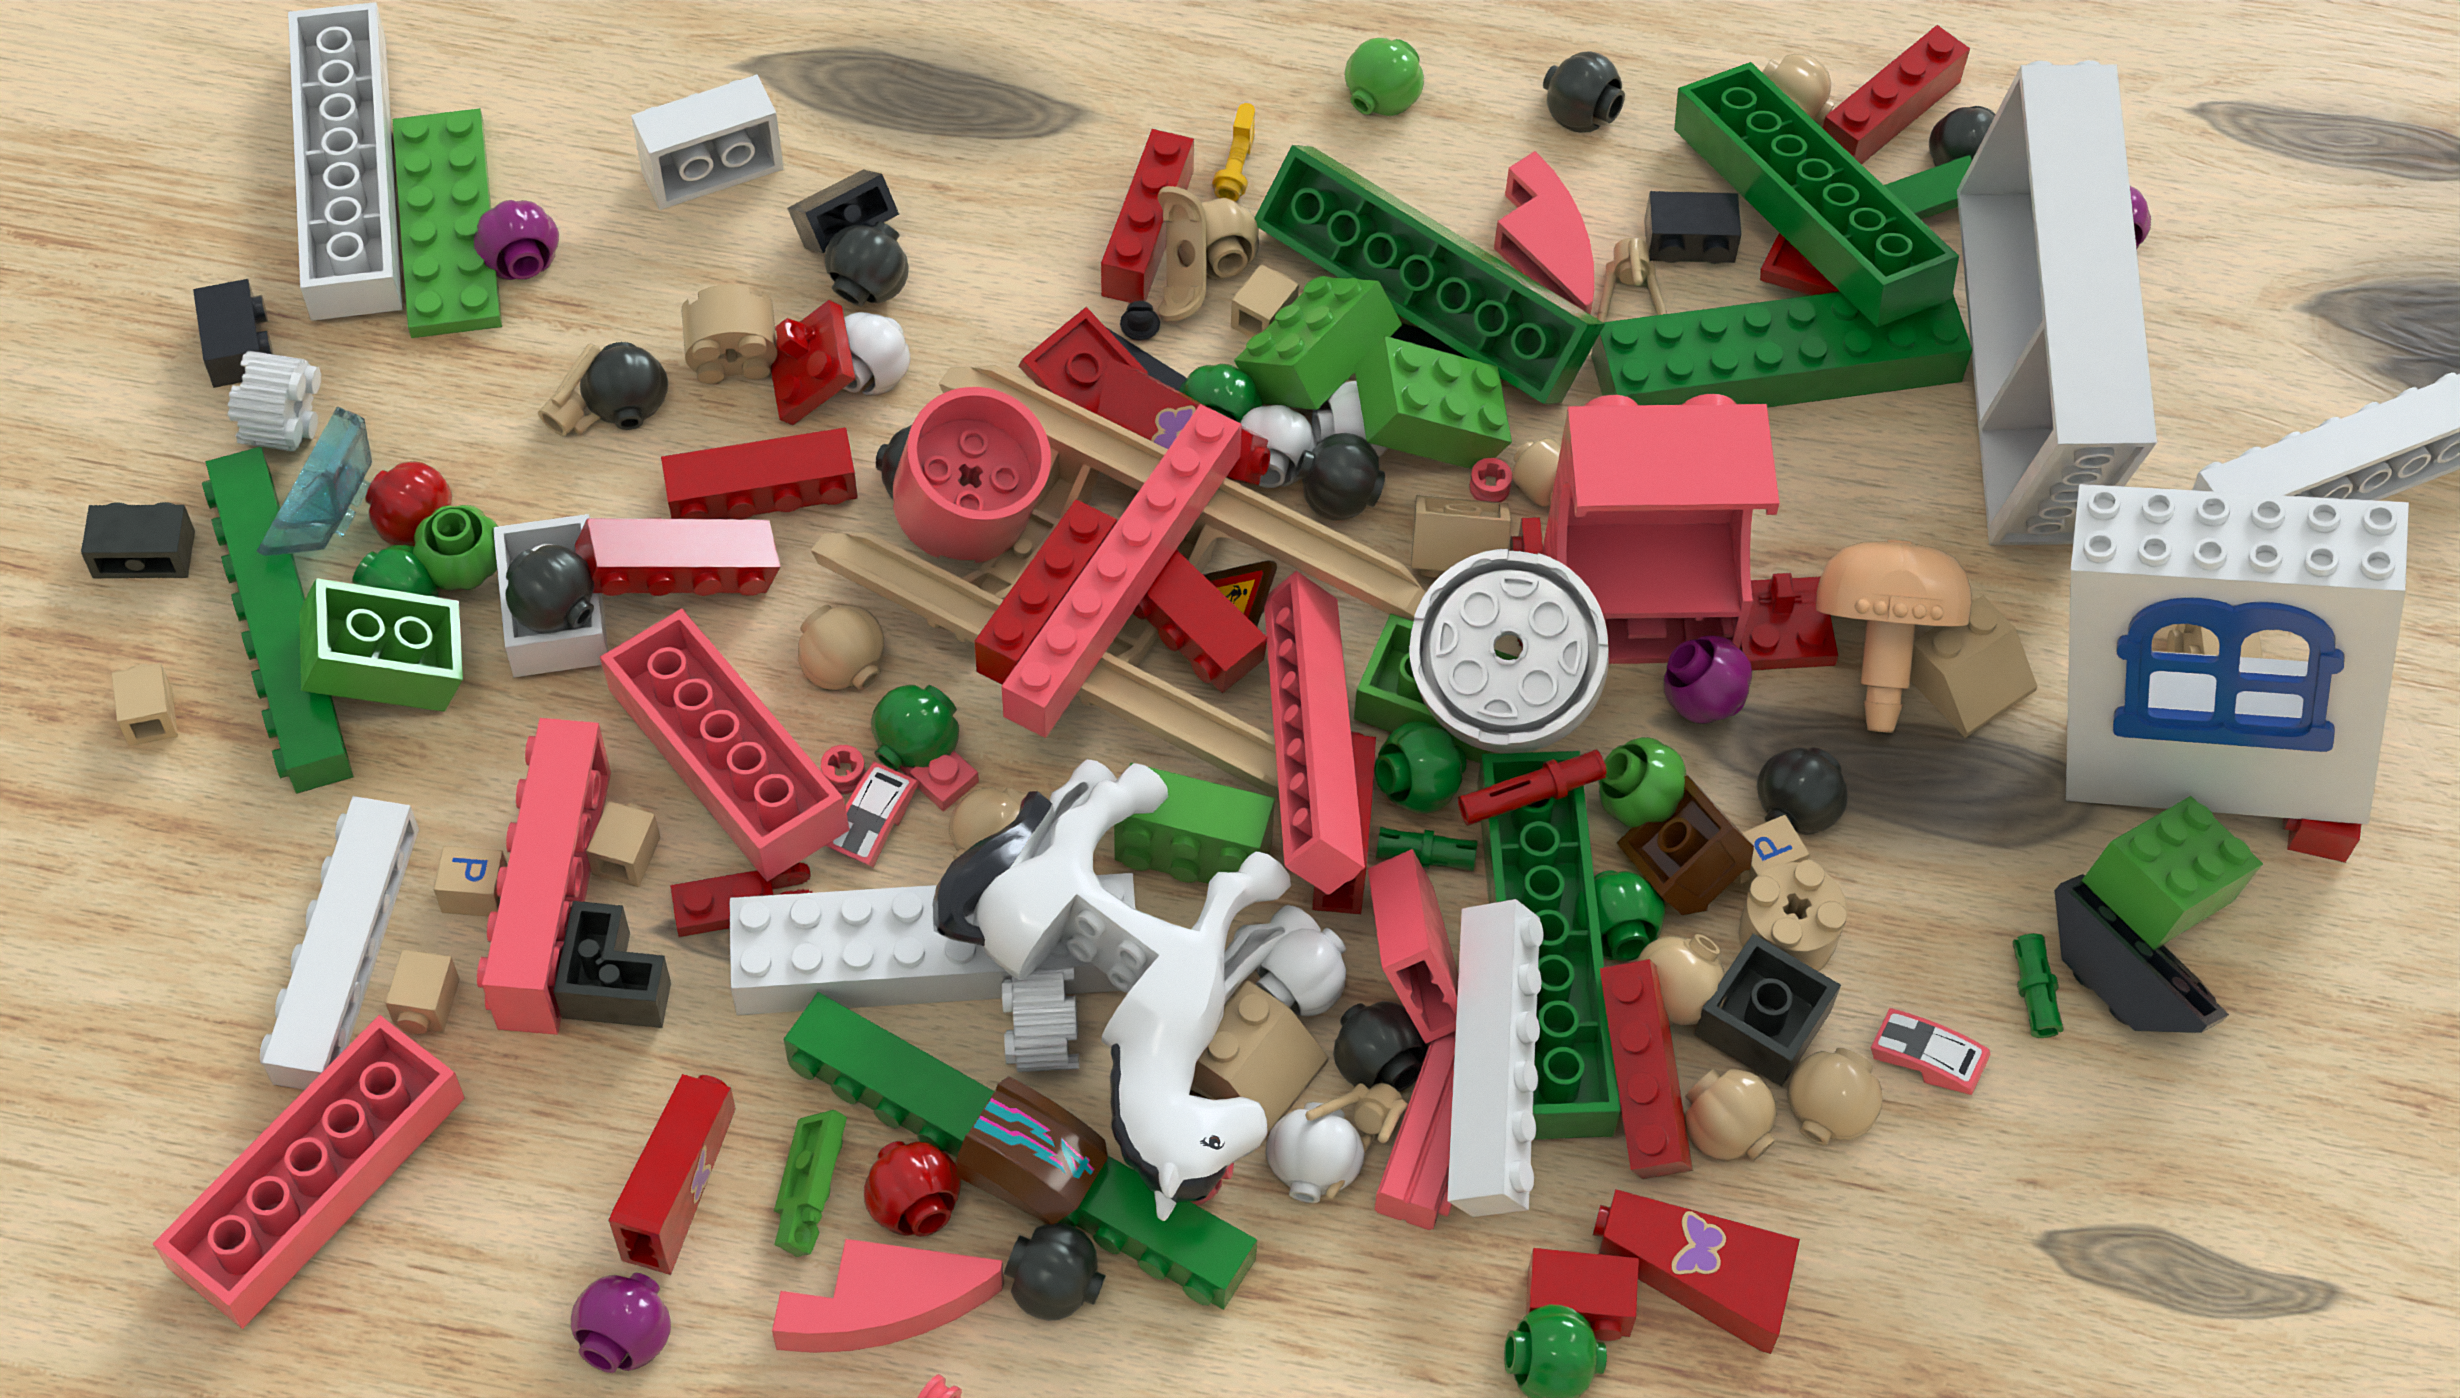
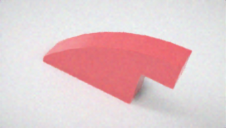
[1494,151,1594,315]
[772,1239,1004,1353]

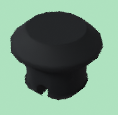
[1120,301,1160,340]

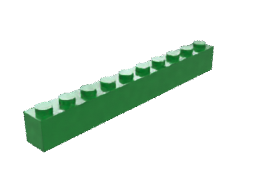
[783,992,1257,1310]

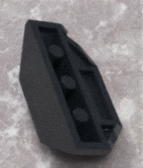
[2054,874,2229,1033]

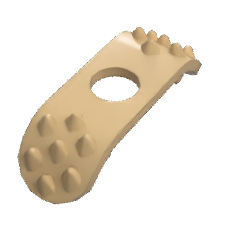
[1158,186,1206,321]

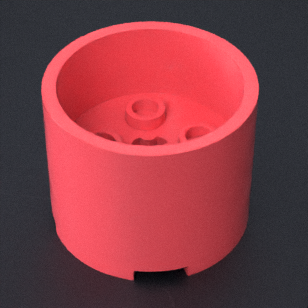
[893,387,1051,563]

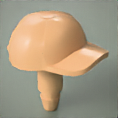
[1816,540,1972,733]

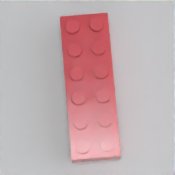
[600,608,850,882]
[477,718,611,1035]
[153,1015,465,1329]

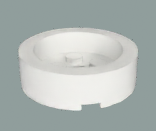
[1409,549,1609,753]

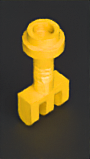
[1212,103,1255,202]

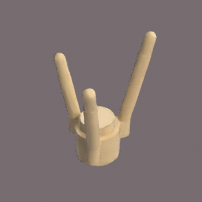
[1597,238,1668,322]
[538,343,601,436]
[1305,1083,1408,1199]

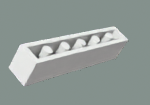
[260,796,419,1090]
[1447,899,1543,1217]

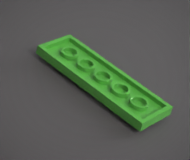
[392,108,502,338]

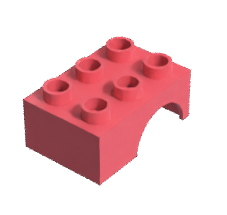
[1543,394,1780,664]

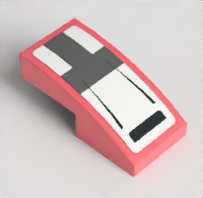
[825,762,919,868]
[1871,1008,1991,1095]

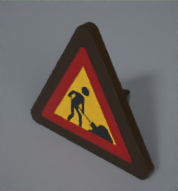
[1203,560,1277,627]

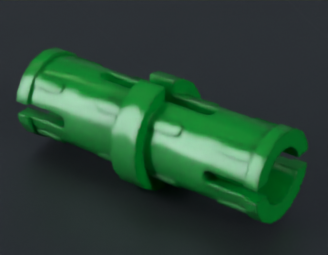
[1376,827,1478,872]
[2012,933,2064,1038]

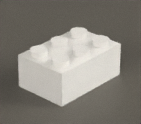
[631,75,784,210]
[493,514,608,677]

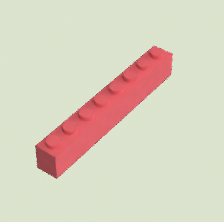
[1001,404,1242,738]
[1264,570,1365,895]

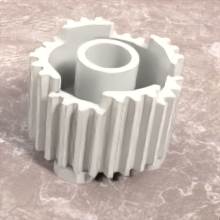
[228,351,321,451]
[1002,966,1079,1072]

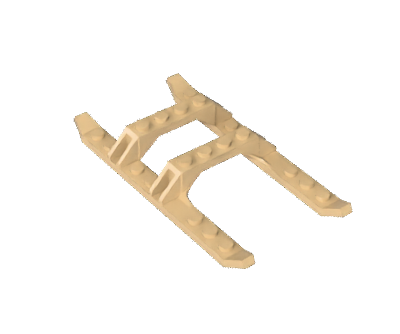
[811,365,1426,799]

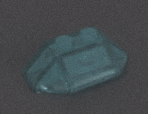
[256,406,372,556]

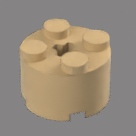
[681,284,777,384]
[1738,860,1847,971]

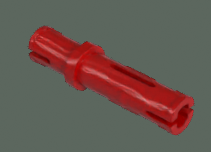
[1458,749,1607,826]

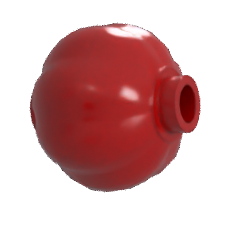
[365,461,452,546]
[864,1141,961,1237]

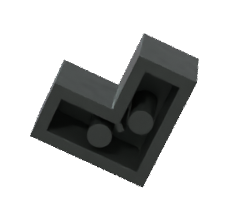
[554,901,671,1028]

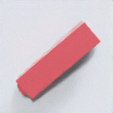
[1368,849,1459,1044]

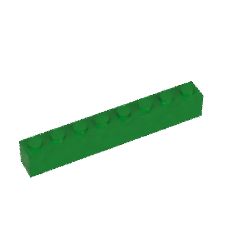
[202,446,354,794]

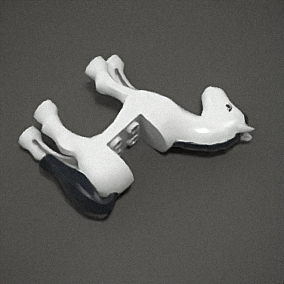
[932,759,1321,1221]

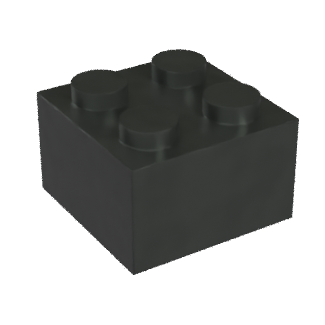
[1694,934,1841,1087]

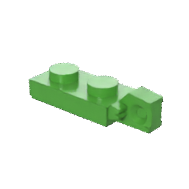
[774,1110,847,1257]

